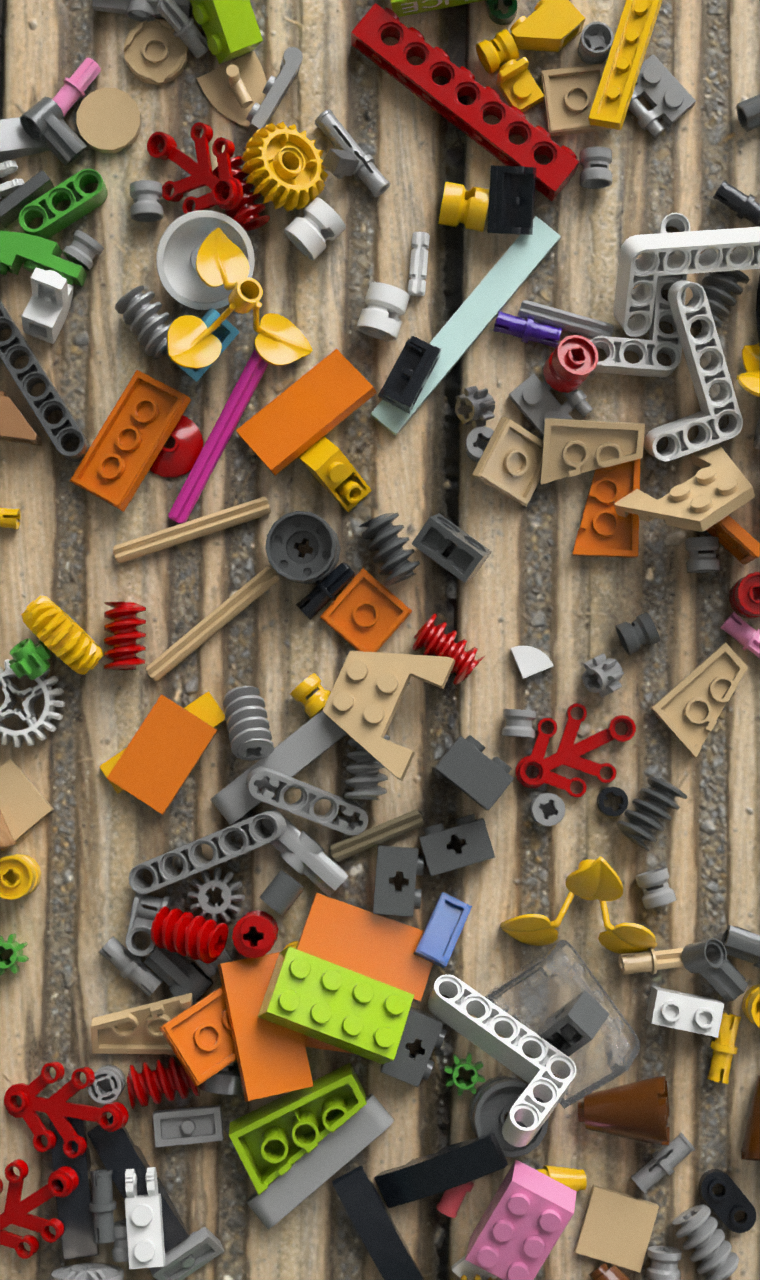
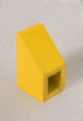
[510,0,585,52]
[298,436,372,512]

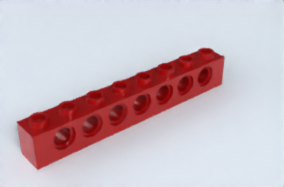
[351,3,579,201]

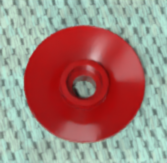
[150,415,203,478]

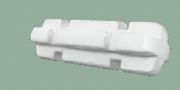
[408,232,430,297]

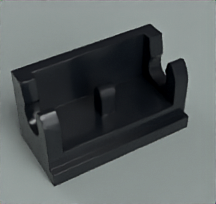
[487,165,536,235]
[378,336,441,414]

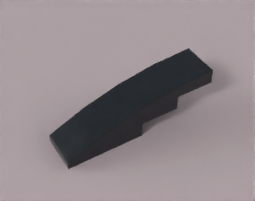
[87,1116,190,1253]
[50,1117,99,1260]
[374,1133,508,1208]
[332,1165,425,1280]

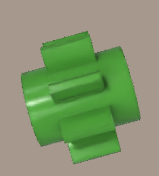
[9,638,51,680]
[0,933,29,975]
[444,1052,485,1096]

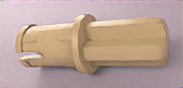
[618,948,684,976]

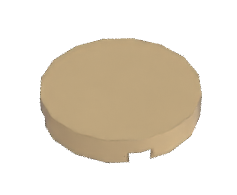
[124,19,188,85]
[76,88,141,153]

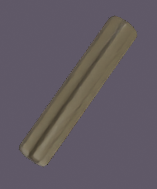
[329,810,424,862]

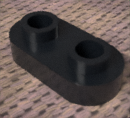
[699,1169,756,1233]

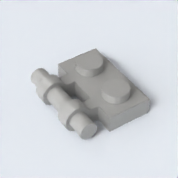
[628,54,696,138]
[508,364,593,438]

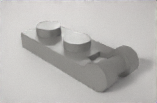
[246,47,303,135]

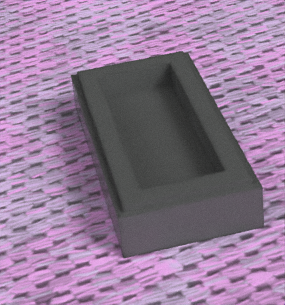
[0,171,54,228]

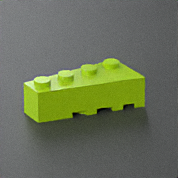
[190,0,263,64]
[229,1063,367,1195]

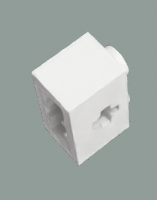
[645,986,724,1038]

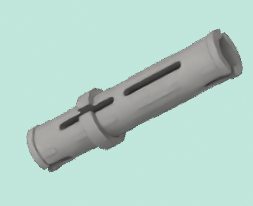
[315,109,390,197]

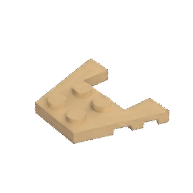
[614,443,755,532]
[323,651,455,781]

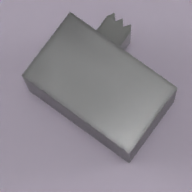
[322,148,359,179]

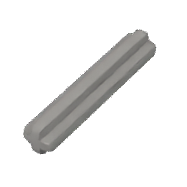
[518,300,614,339]

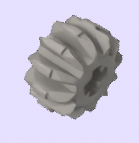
[187,867,245,923]

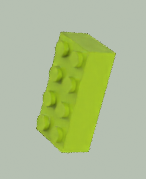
[258,946,414,1064]

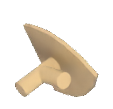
[196,51,267,128]

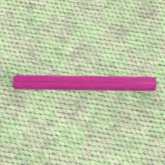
[168,349,269,524]

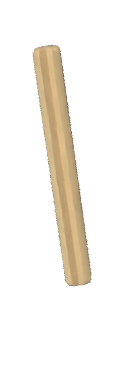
[113,497,271,563]
[145,566,280,681]

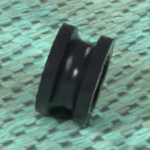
[597,787,628,817]

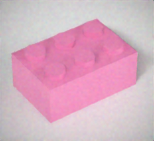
[465,1160,577,1280]

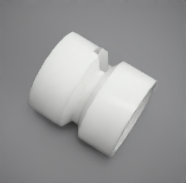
[284,197,346,260]
[356,282,410,341]

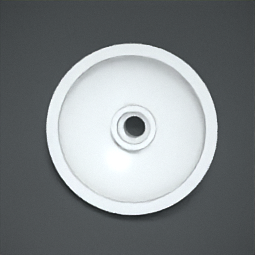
[156,210,255,310]

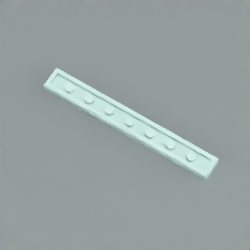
[371,216,561,436]

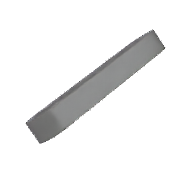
[246,767,368,836]

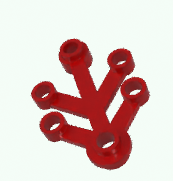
[147,122,243,214]
[515,703,636,797]
[4,1061,129,1158]
[0,1159,79,1259]

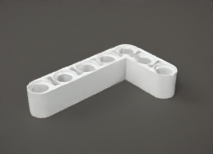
[590,213,690,378]
[613,227,760,337]
[644,280,743,462]
[428,975,576,1147]

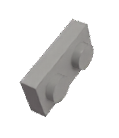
[153,1104,224,1148]
[149,1226,224,1280]

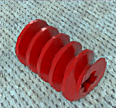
[212,156,270,231]
[104,602,146,670]
[412,613,485,686]
[151,906,229,964]
[232,910,279,958]
[127,1057,200,1109]

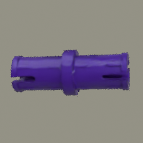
[493,311,562,348]

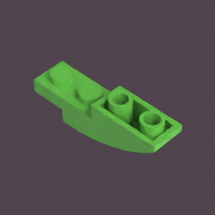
[0,231,87,287]

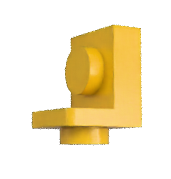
[496,57,544,112]

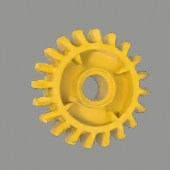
[241,122,328,212]
[21,595,103,675]

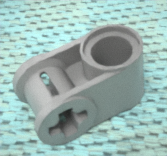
[125,892,171,956]

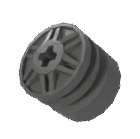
[265,511,341,584]

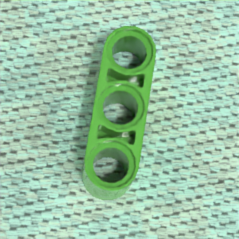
[19,169,108,239]

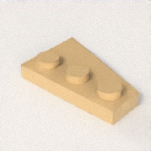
[541,418,645,485]
[650,643,748,758]
[91,993,193,1055]

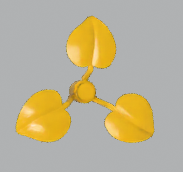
[167,228,313,369]
[500,857,657,954]

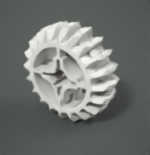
[0,659,65,748]

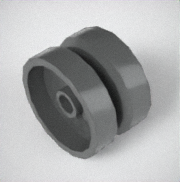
[468,1076,549,1158]

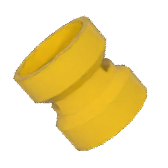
[476,29,519,74]
[290,673,331,719]

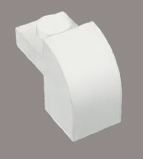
[22,267,74,344]

